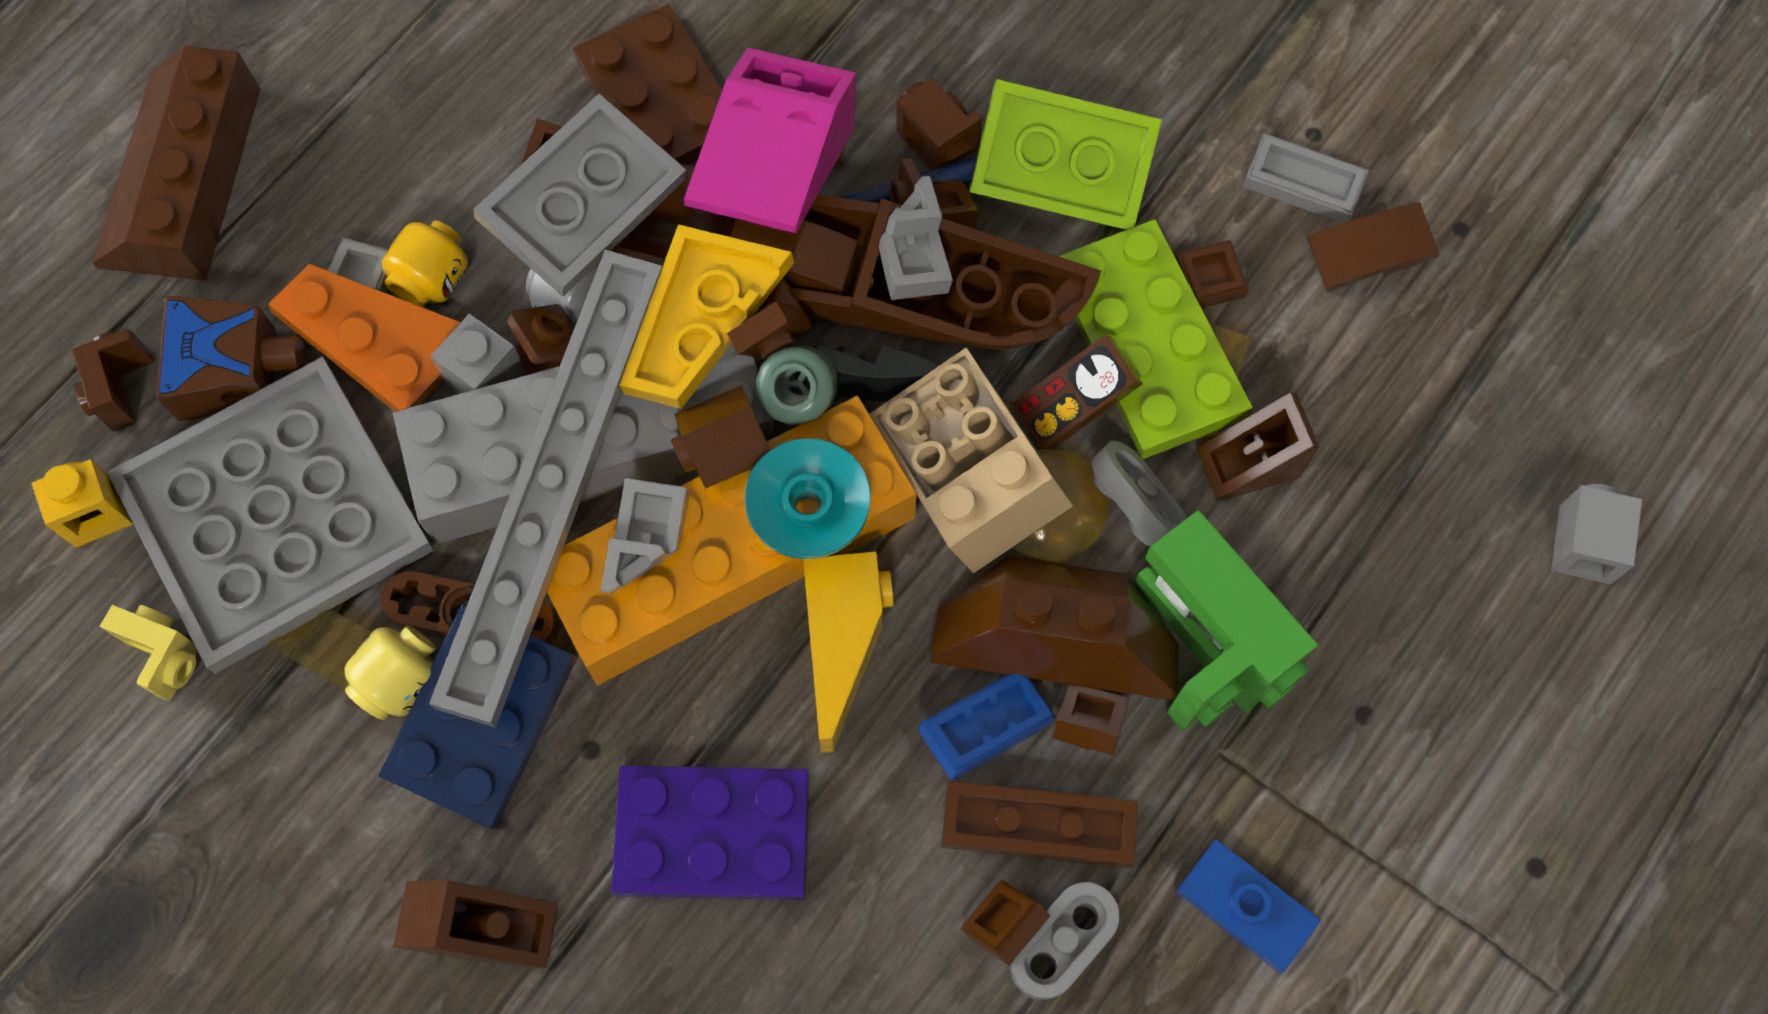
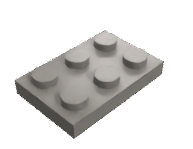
[473,94,686,297]

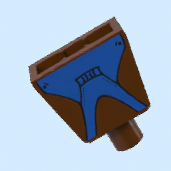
[156,296,306,421]

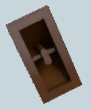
[1196,392,1319,501]

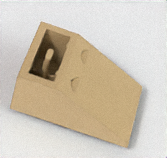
[869,348,1073,573]

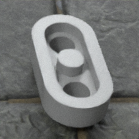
[1091,441,1187,546]
[1010,882,1119,1000]

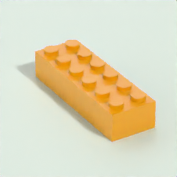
[547,396,917,686]

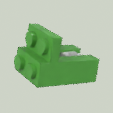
[1134,510,1318,732]

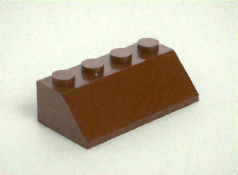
[92,46,260,281]

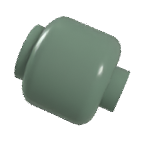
[756,345,838,425]

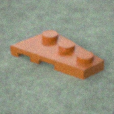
[268,264,461,412]

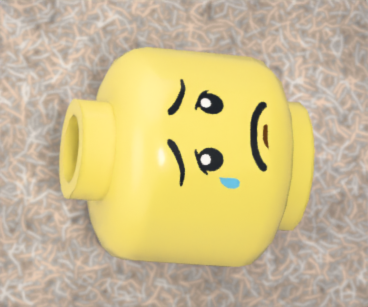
[344,625,436,720]

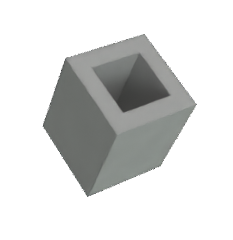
[430,314,527,394]
[1551,484,1642,585]

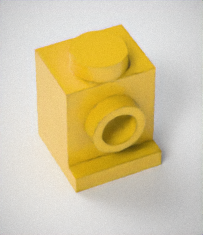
[31,459,133,548]

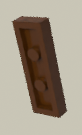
[941,781,1138,868]

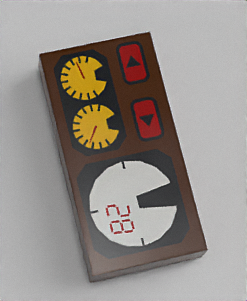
[1012,334,1143,452]

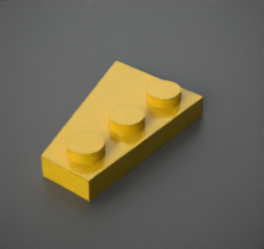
[619,225,794,409]

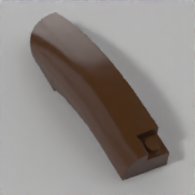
[521,118,1101,349]

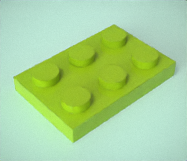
[968,79,1162,230]

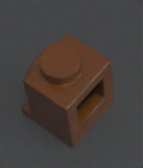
[896,78,982,170]

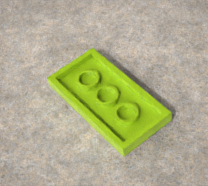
[1059,219,1253,459]

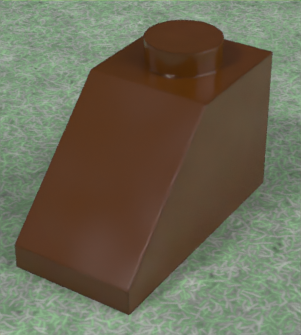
[393,880,558,968]

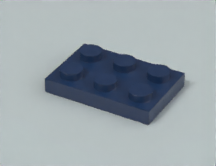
[378,604,578,829]

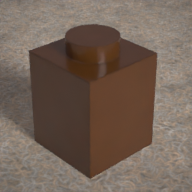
[671,385,770,489]

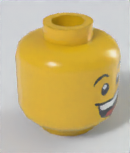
[381,220,469,307]

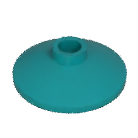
[744,438,871,559]

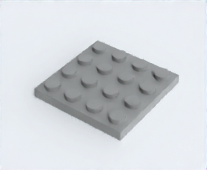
[107,357,434,674]

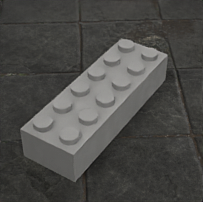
[393,344,776,545]

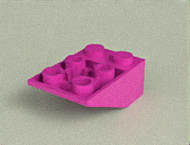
[684,48,856,233]

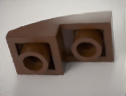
[1307,202,1439,293]
[730,219,859,296]

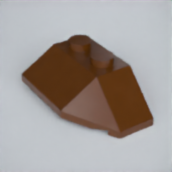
[930,556,1179,701]

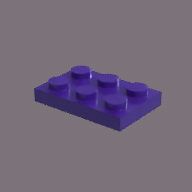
[611,766,809,900]

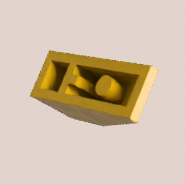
[803,552,893,753]

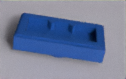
[918,674,1056,781]
[1175,839,1321,974]

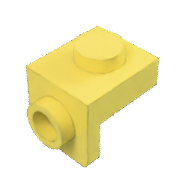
[99,605,198,701]

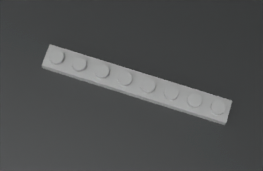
[429,250,662,728]

